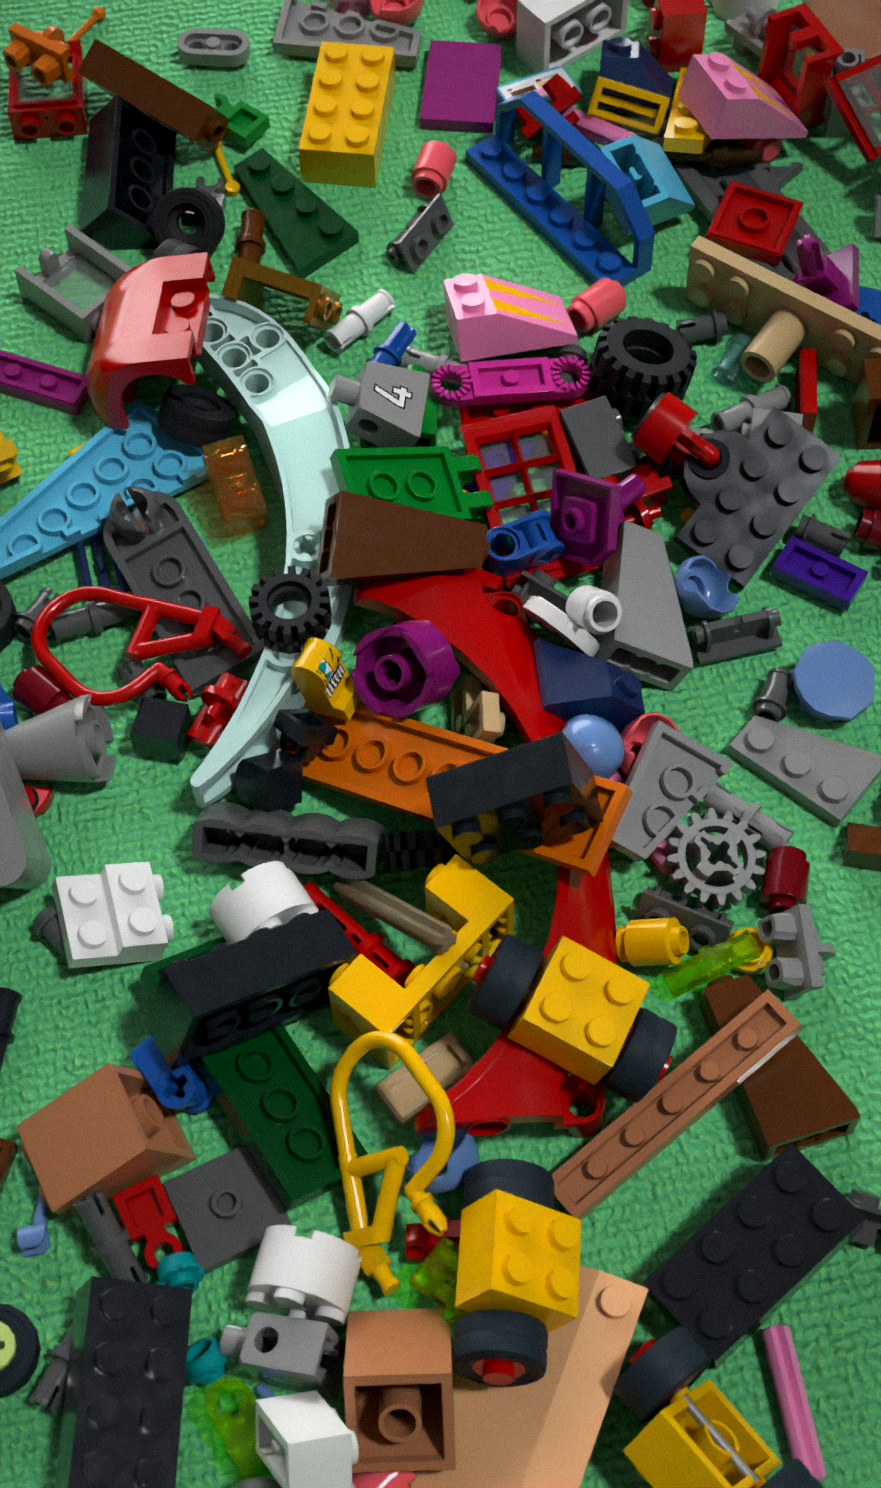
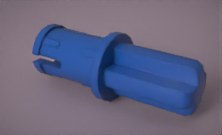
[370,321,416,367]

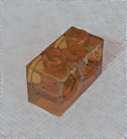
[202,435,268,538]

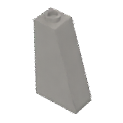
[595,520,693,691]

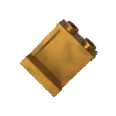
[221,256,343,331]

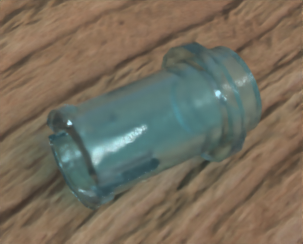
[712,334,752,386]

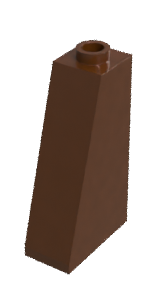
[77,38,230,153]
[316,490,489,586]
[699,974,861,1162]

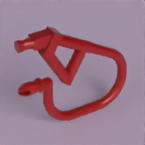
[31,586,253,706]

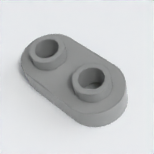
[177,28,250,67]

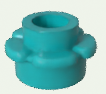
[156,1252,205,1294]
[185,1336,228,1385]

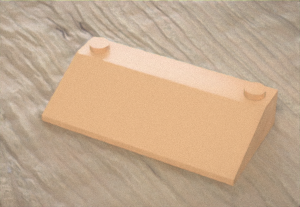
[410,1265,648,1488]

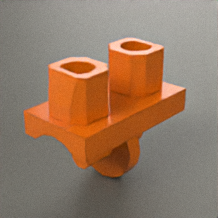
[3,23,74,87]

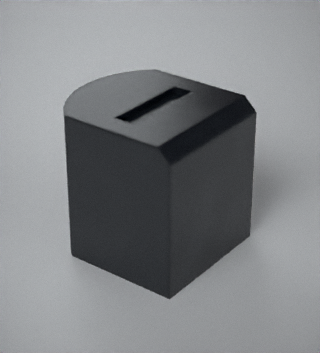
[130,697,192,761]
[235,749,303,812]

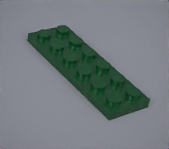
[140,936,368,1210]

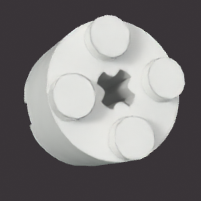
[209,861,319,945]
[245,1225,362,1327]

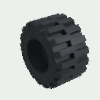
[588,316,697,421]

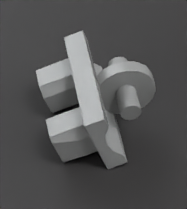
[724,5,777,64]
[757,904,835,1000]

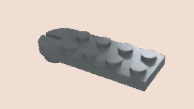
[103,486,265,697]

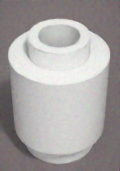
[566,585,622,635]

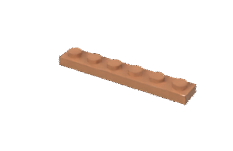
[551,989,803,1220]

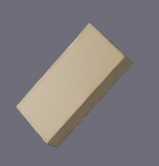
[373,1031,476,1129]

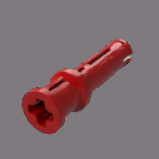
[303,882,415,987]

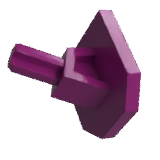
[792,234,859,312]
[549,469,647,567]

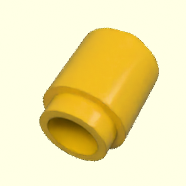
[615,917,689,967]

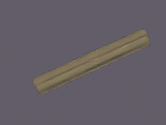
[333,877,457,953]

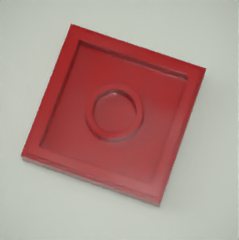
[705,181,804,266]

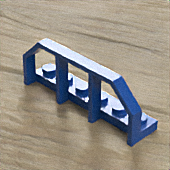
[466,90,655,287]

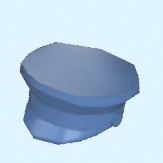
[791,640,875,722]

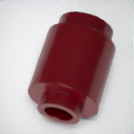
[13,665,74,716]
[760,846,810,914]

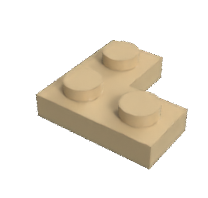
[450,674,505,744]

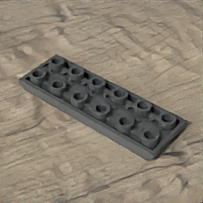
[649,133,831,281]

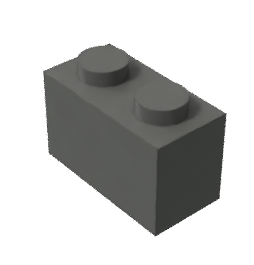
[559,395,639,483]

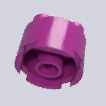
[351,619,460,717]

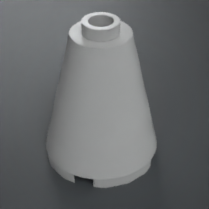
[4,694,116,783]

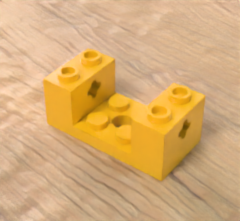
[328,854,514,1070]

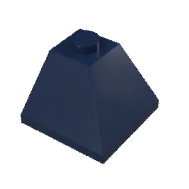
[597,37,673,119]
[533,637,645,733]

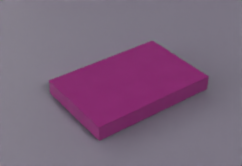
[420,40,502,132]

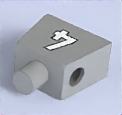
[328,361,430,448]
[220,1311,346,1401]

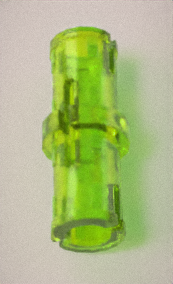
[662,930,761,998]

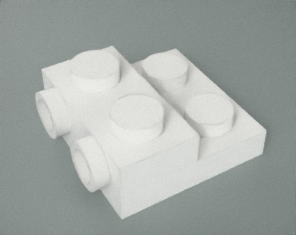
[52,862,174,968]

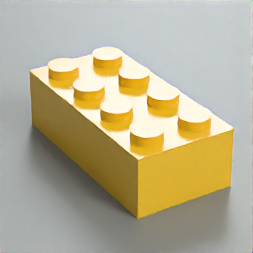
[299,41,396,188]

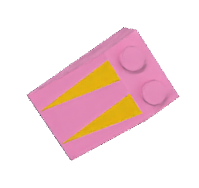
[678,52,808,139]
[443,274,578,362]

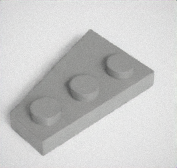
[727,715,881,828]
[609,720,734,862]

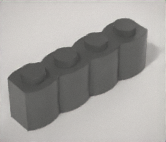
[192,802,385,880]

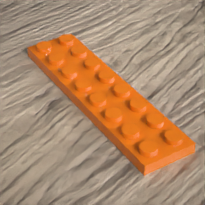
[289,703,633,877]

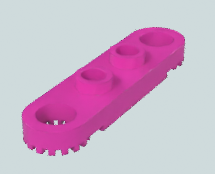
[429,355,591,407]

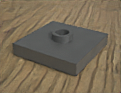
[163,1144,292,1275]

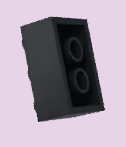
[426,731,604,865]

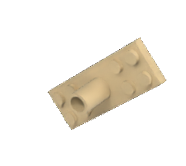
[685,236,881,384]

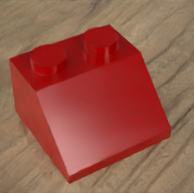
[646,0,707,73]

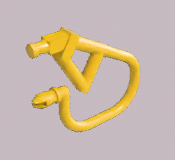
[330,1030,455,1296]

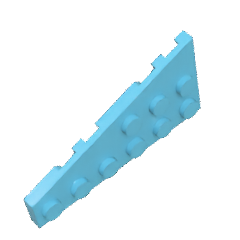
[0,399,230,580]

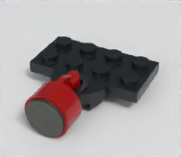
[631,392,842,591]

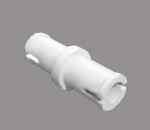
[323,289,395,353]

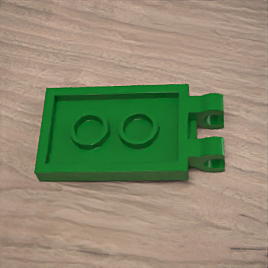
[329,446,494,522]

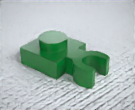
[214,93,270,149]

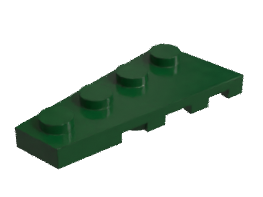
[233,148,359,279]

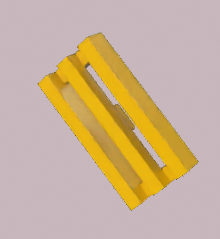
[587,76,670,136]

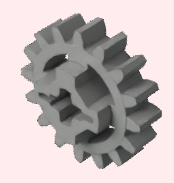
[663,808,766,910]

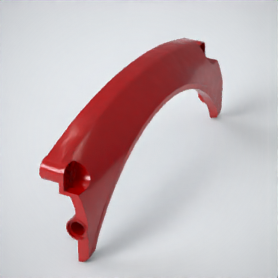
[353,575,617,1139]

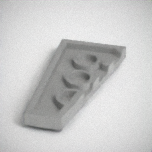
[273,0,422,67]

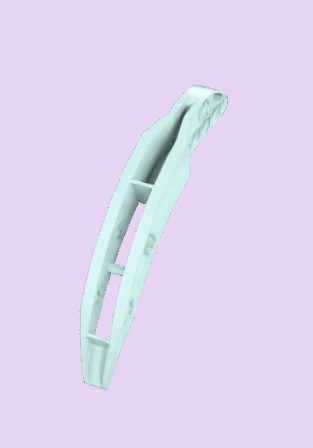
[190,293,355,808]

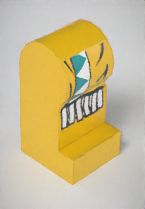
[290,637,361,721]

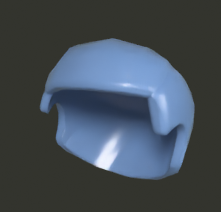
[674,555,739,620]
[562,714,625,779]
[405,1129,480,1195]

